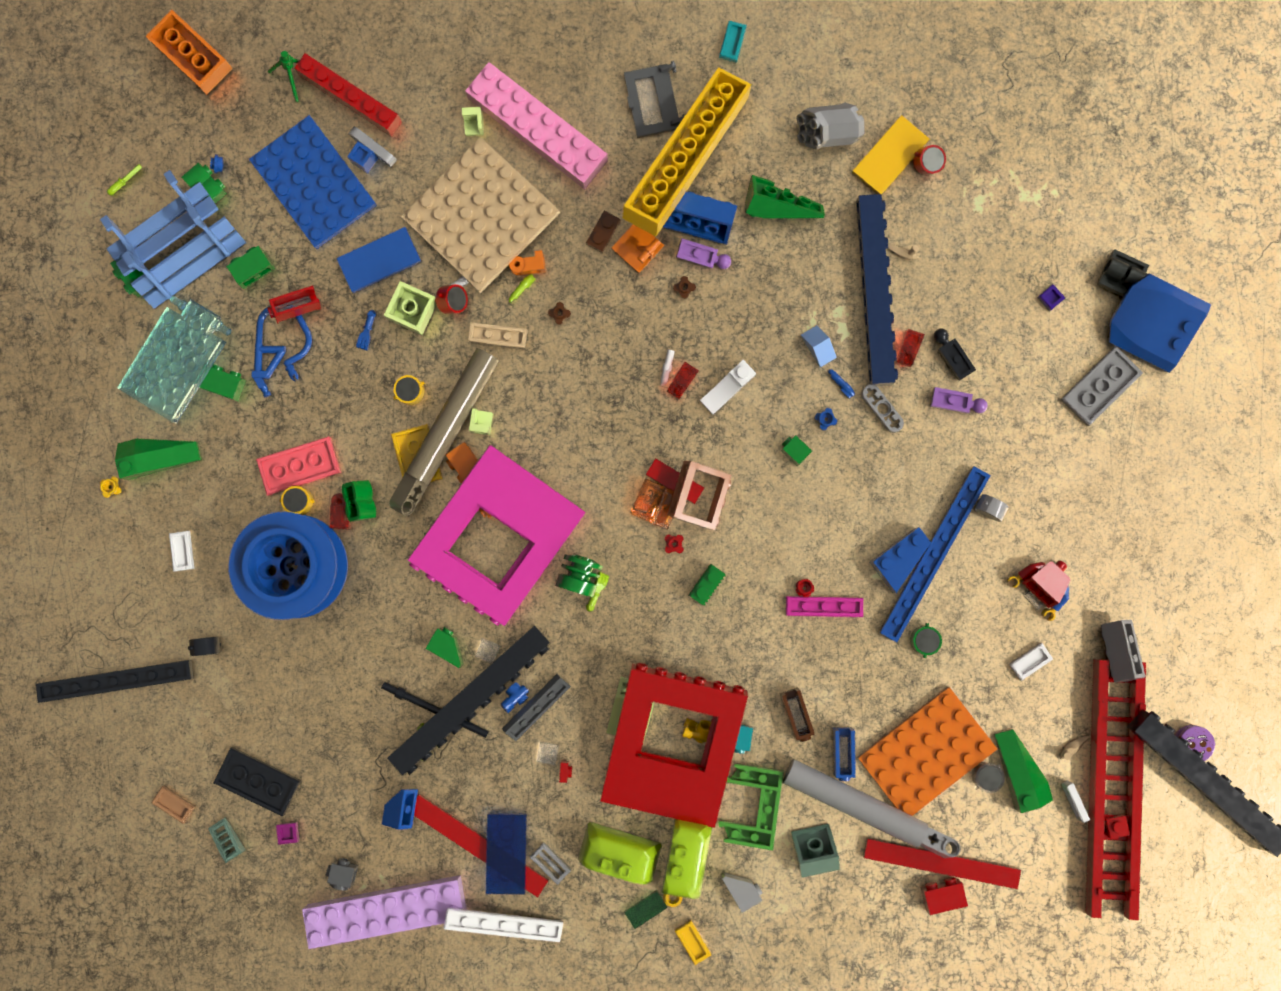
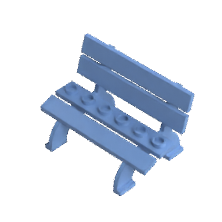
[100,170,246,309]

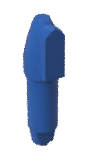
[828,369,855,399]

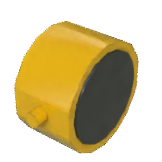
[393,375,425,405]
[279,486,315,515]

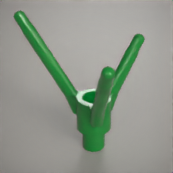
[268,51,299,102]

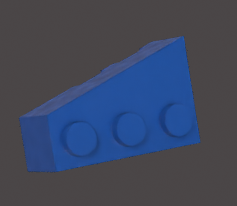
[869,527,931,593]

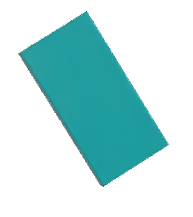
[719,21,747,63]

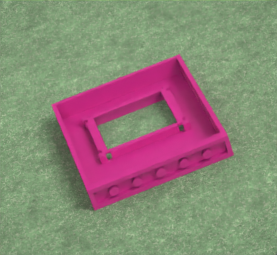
[408,444,586,626]

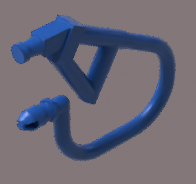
[251,305,312,397]

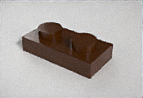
[586,210,621,253]

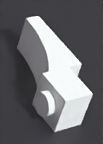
[700,360,756,415]

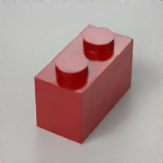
[921,877,968,915]

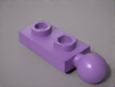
[676,239,731,269]
[930,387,988,414]

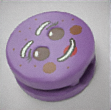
[1175,725,1215,761]

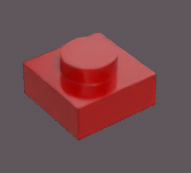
[559,760,573,783]
[1104,814,1130,839]

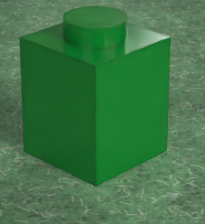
[781,435,812,466]

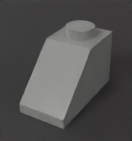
[721,872,763,913]

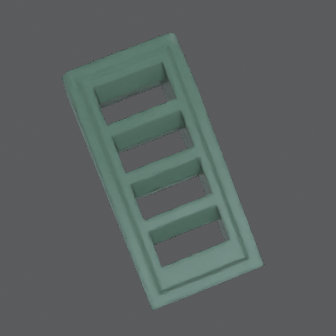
[208,817,246,863]

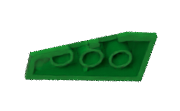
[115,438,202,480]

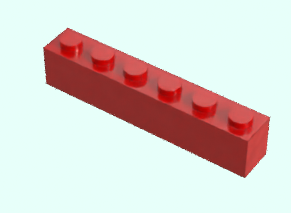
[294,53,402,137]

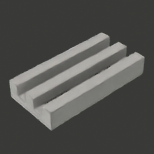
[530,842,571,885]

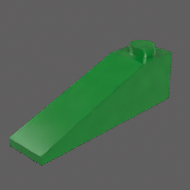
[745,175,825,218]
[994,729,1053,813]

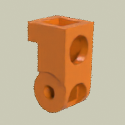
[509,250,546,276]

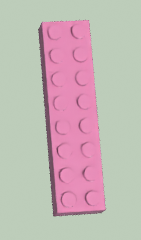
[465,62,608,190]

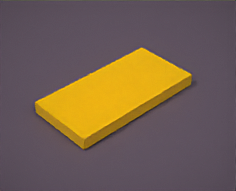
[852,115,930,194]

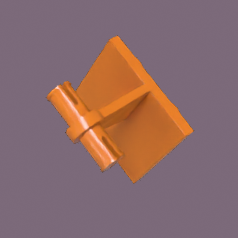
[611,225,664,273]

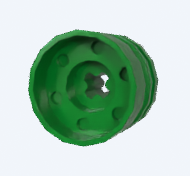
[555,554,603,598]

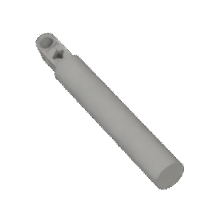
[783,759,960,858]

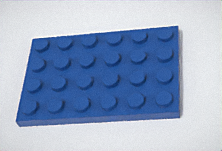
[249,115,377,250]

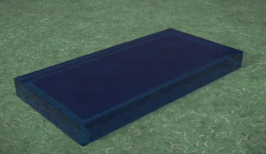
[486,813,527,895]

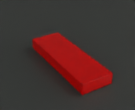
[646,458,704,504]

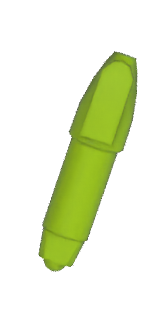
[508,274,536,303]

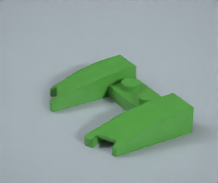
[718,764,784,851]

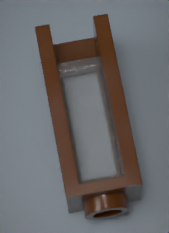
[779,687,815,742]

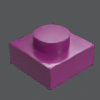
[276,822,299,845]

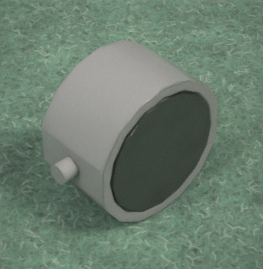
[975,494,1009,522]

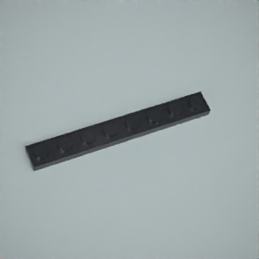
[36,660,194,703]

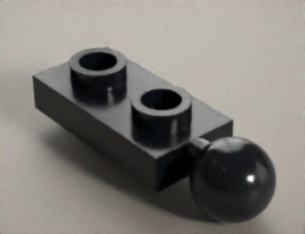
[933,328,976,381]

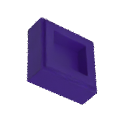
[1037,284,1065,312]

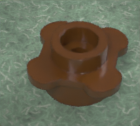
[673,276,696,299]
[548,302,571,325]

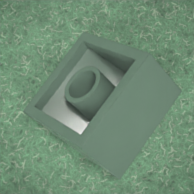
[791,824,840,878]

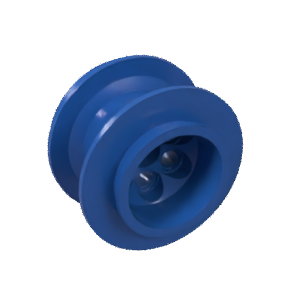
[229,512,348,620]

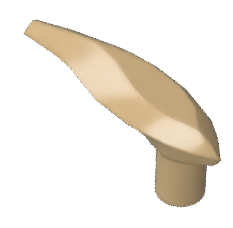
[888,243,919,259]
[1060,736,1091,760]

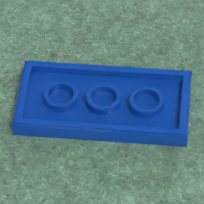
[337,227,422,293]

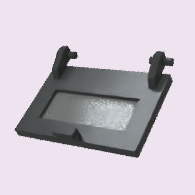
[624,61,686,138]

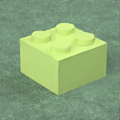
[384,281,436,335]

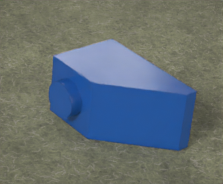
[381,789,418,830]

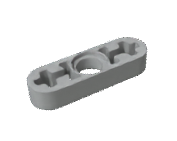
[348,126,397,167]
[861,385,904,433]

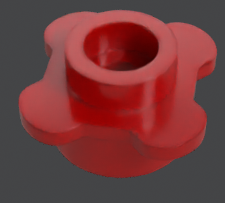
[665,535,684,554]

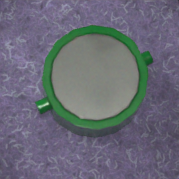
[910,623,942,658]

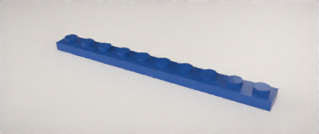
[879,466,991,643]

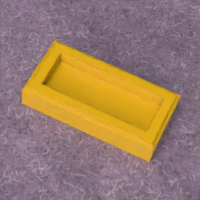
[675,920,711,965]

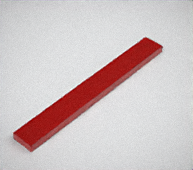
[414,794,549,898]
[863,838,1021,889]

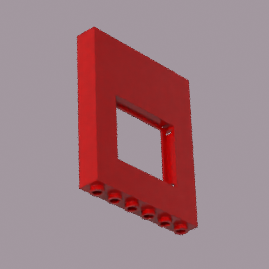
[600,663,748,828]

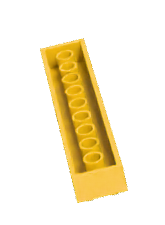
[622,67,752,236]

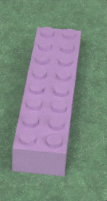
[302,875,467,949]

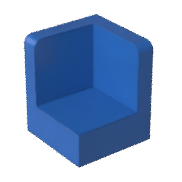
[347,142,378,174]

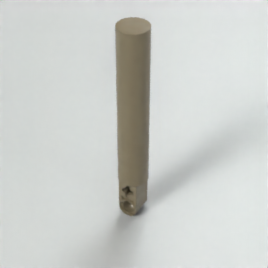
[389,348,499,516]

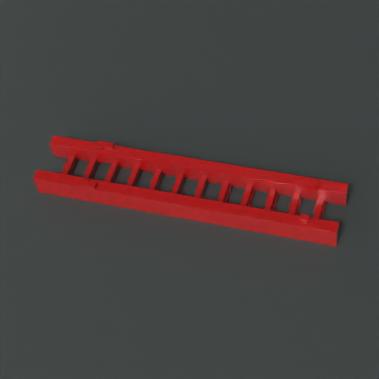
[1085,659,1146,921]

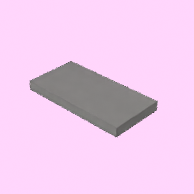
[1061,346,1143,426]

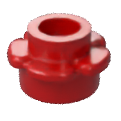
[796,579,814,598]

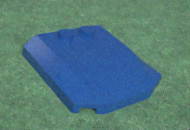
[1108,273,1211,373]

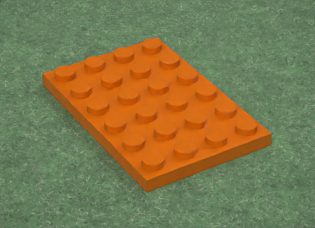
[857,687,997,816]

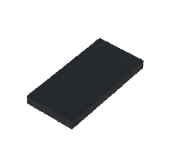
[213,747,301,817]

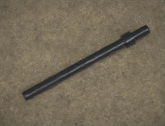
[381,682,489,738]

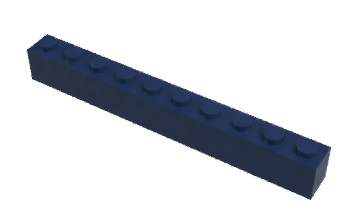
[856,194,898,386]

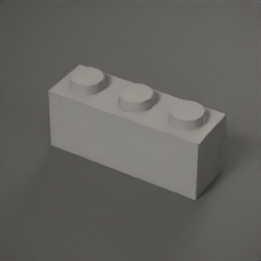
[1101,620,1145,682]

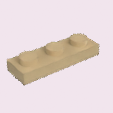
[468,322,528,349]

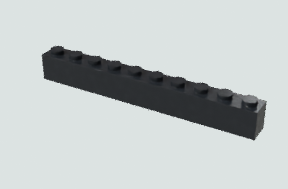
[387,626,551,776]
[1127,709,1281,857]

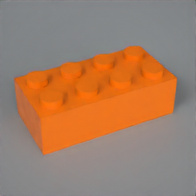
[145,10,233,95]

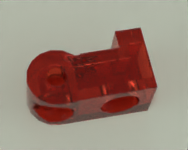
[896,329,925,368]
[667,362,700,400]
[330,493,353,530]

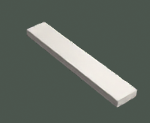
[443,907,563,942]

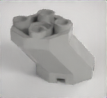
[796,102,864,150]

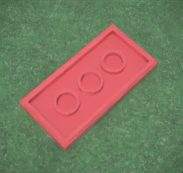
[256,436,341,496]

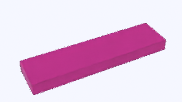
[786,596,863,617]

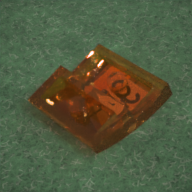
[630,478,675,529]

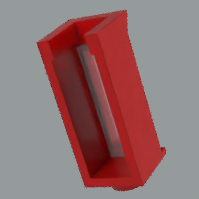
[267,285,321,324]

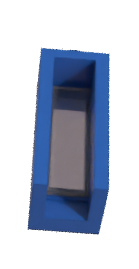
[832,727,856,781]

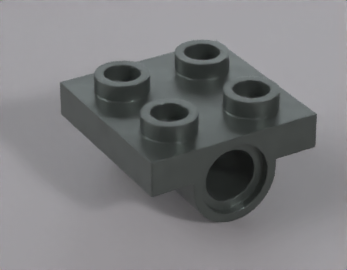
[1097,249,1149,297]

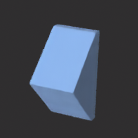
[800,326,837,367]

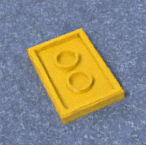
[391,424,443,483]

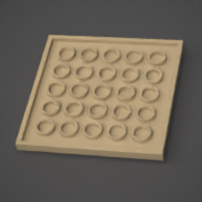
[401,137,560,293]

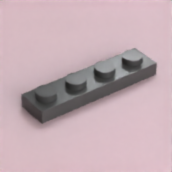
[502,674,571,741]

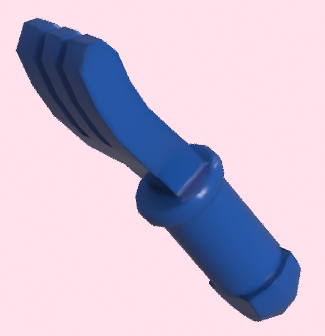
[356,310,376,351]

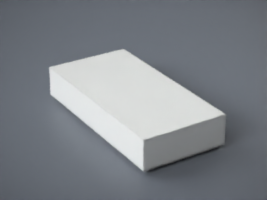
[169,531,195,572]
[1009,643,1053,681]
[1061,781,1090,822]

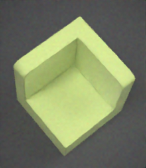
[462,107,484,136]
[469,408,493,435]

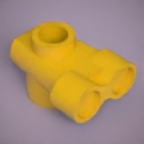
[682,718,711,743]

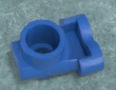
[501,682,529,713]

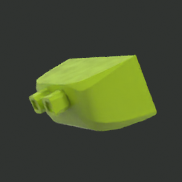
[661,819,712,899]
[578,822,662,884]

